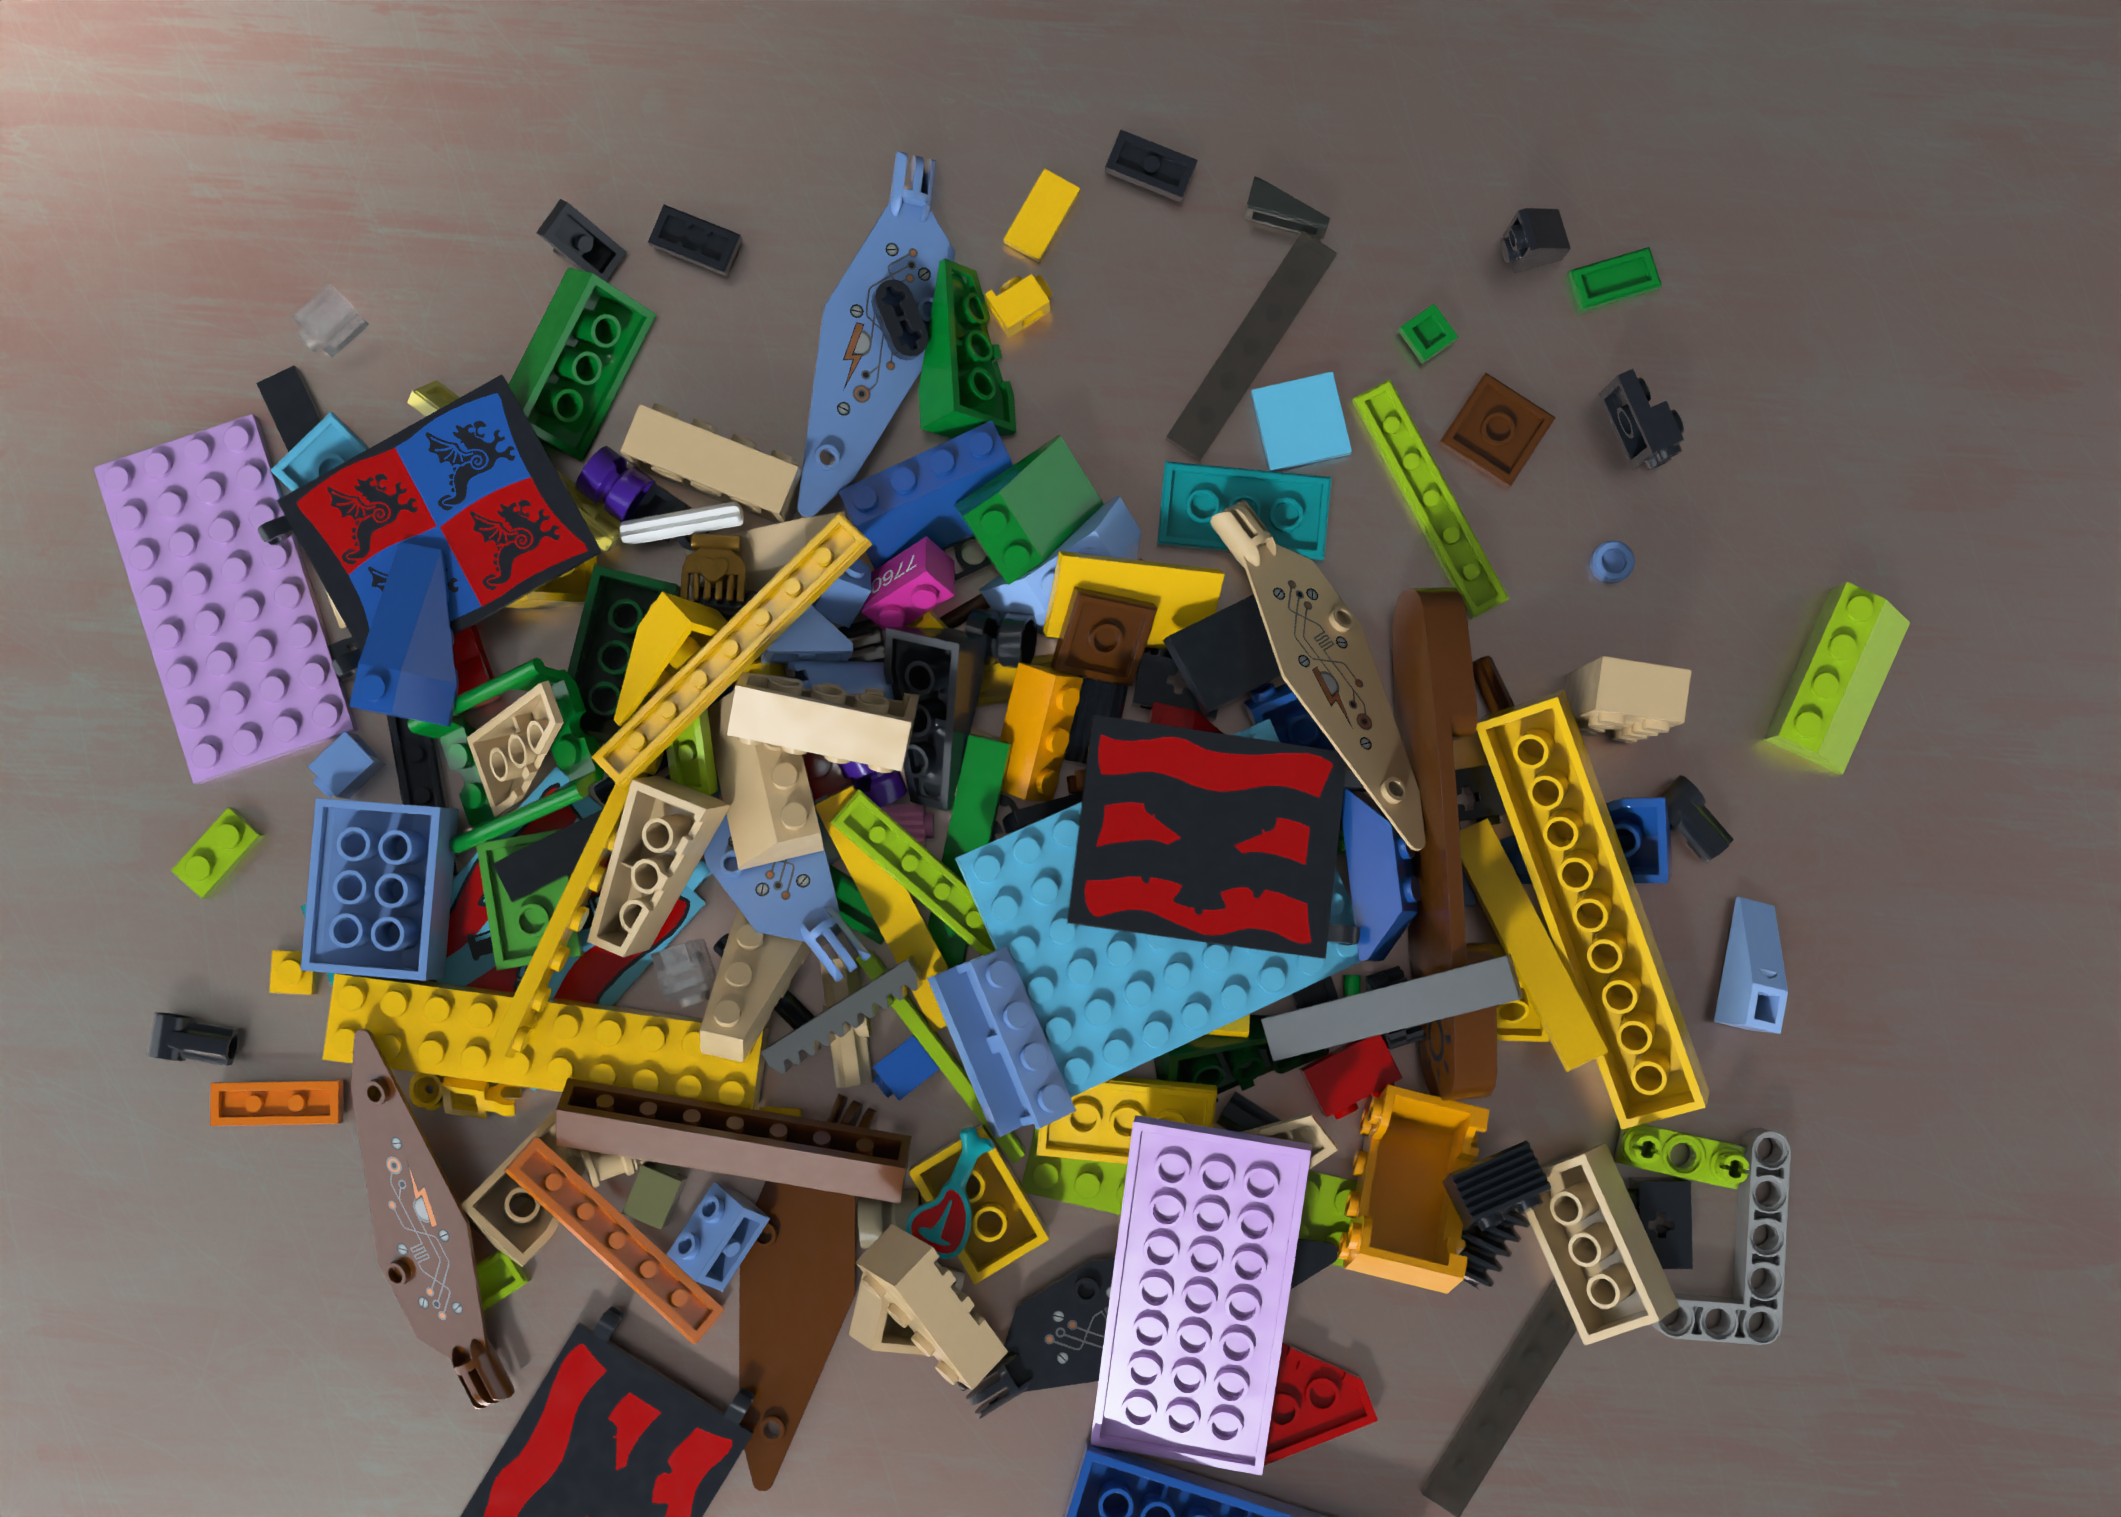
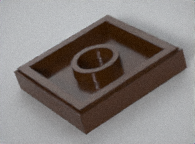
[1439,372,1556,489]
[1050,587,1157,687]

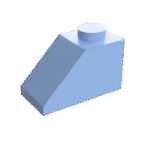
[761,605,853,663]

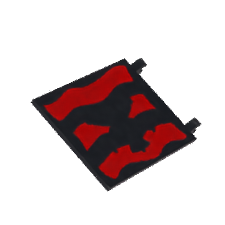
[1066,715,1367,959]
[461,1306,755,1517]

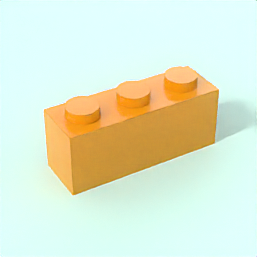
[1000,662,1083,801]

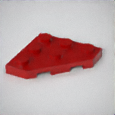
[1264,1342,1378,1466]

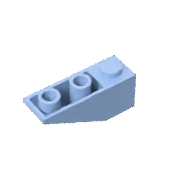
[1714,897,1788,1034]

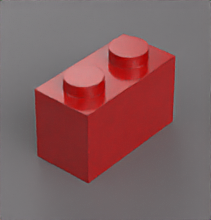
[1299,1035,1403,1120]

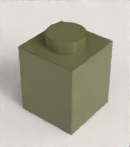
[621,1161,688,1230]

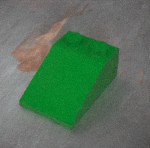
[954,435,1104,585]

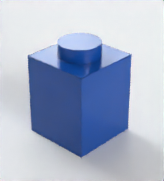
[873,1035,940,1101]

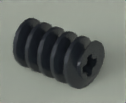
[1459,1209,1530,1290]

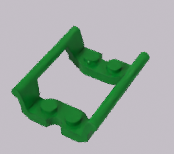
[408,658,604,854]

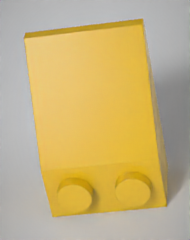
[614,592,728,726]

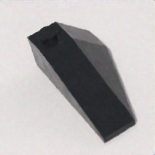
[883,627,987,811]

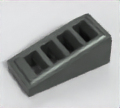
[1244,176,1330,239]

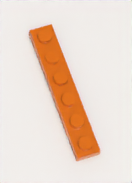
[504,1136,725,1343]

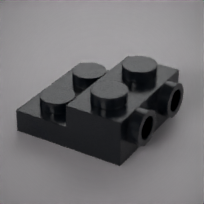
[1599,369,1684,470]

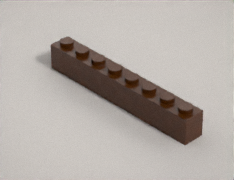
[556,1078,912,1203]

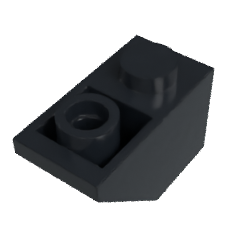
[1500,208,1571,274]

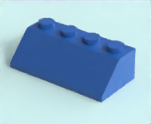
[838,421,1013,570]

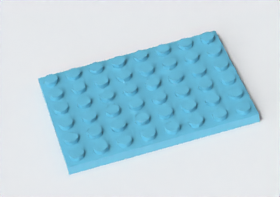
[955,719,1361,1097]

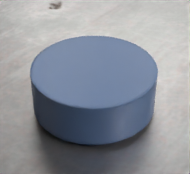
[1590,540,1635,584]

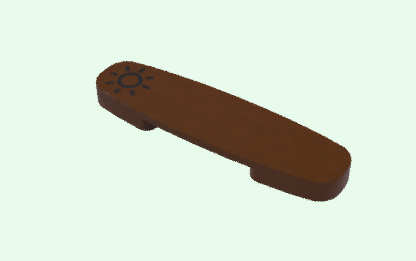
[1393,587,1497,1101]

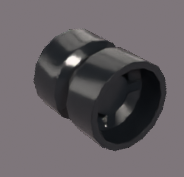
[965,608,1037,669]

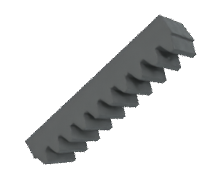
[761,956,923,1075]

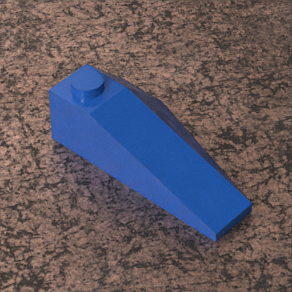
[1499,797,1672,884]

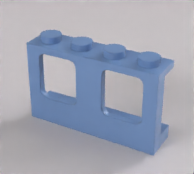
[927,946,1076,1138]

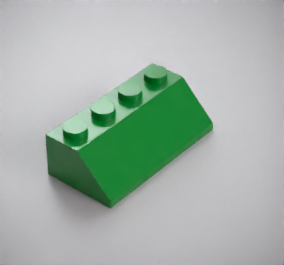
[508,268,656,462]

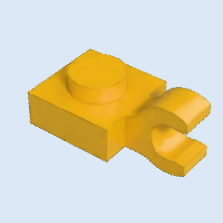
[441,1076,522,1119]

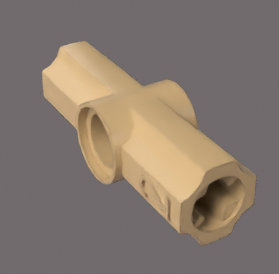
[820,955,874,1088]

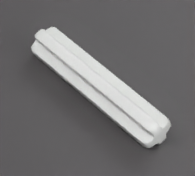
[619,501,744,545]

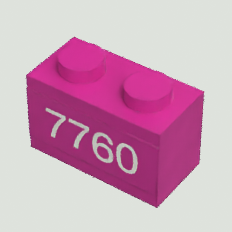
[862,536,955,632]

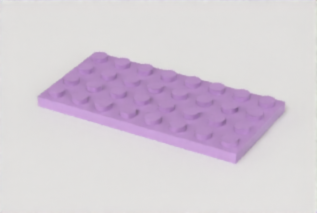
[93,414,358,784]
[1090,1115,1312,1475]

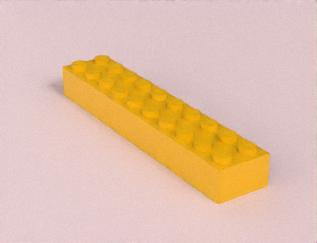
[1476,689,1710,1130]
[322,973,769,1110]

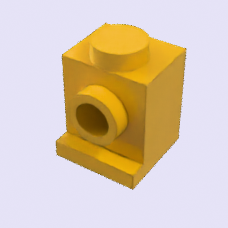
[985,274,1053,338]

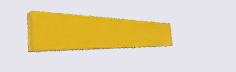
[814,785,949,1032]
[1460,818,1609,1072]

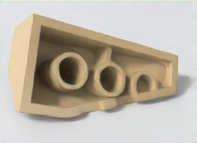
[684,512,850,592]
[467,681,564,817]
[461,1109,593,1267]

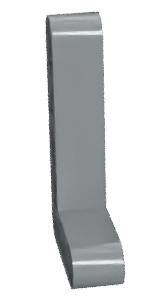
[1651,1128,1791,1345]

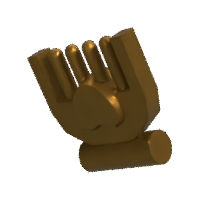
[680,533,747,603]

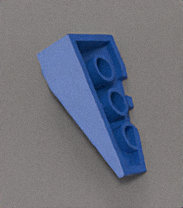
[349,542,459,727]

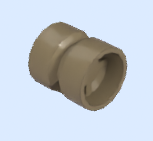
[858,1188,922,1249]

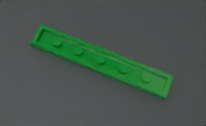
[927,734,1013,968]

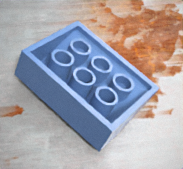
[301,798,459,981]

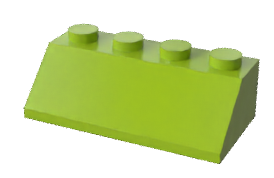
[1763,582,1910,775]

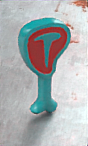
[905,1126,995,1259]

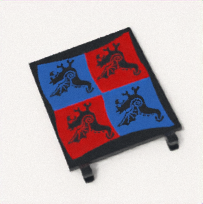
[258,374,603,678]

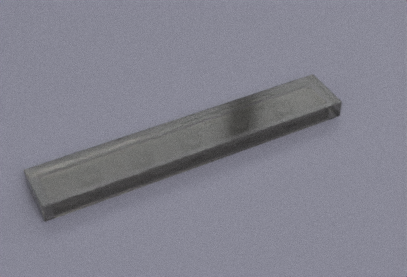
[1166,231,1338,462]
[1420,1278,1577,1517]

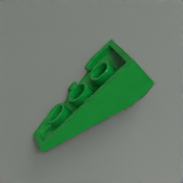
[918,258,1017,439]

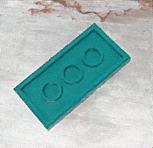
[1157,461,1332,562]

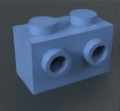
[666,1182,770,1291]

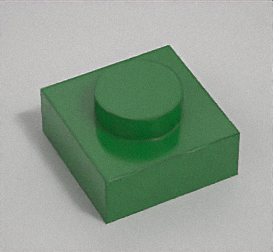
[1398,304,1458,364]

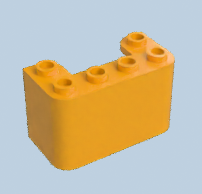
[1337,1085,1490,1294]

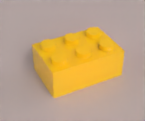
[908,1124,1050,1285]

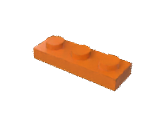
[210,1080,344,1126]

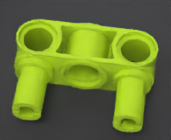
[1614,1124,1749,1190]

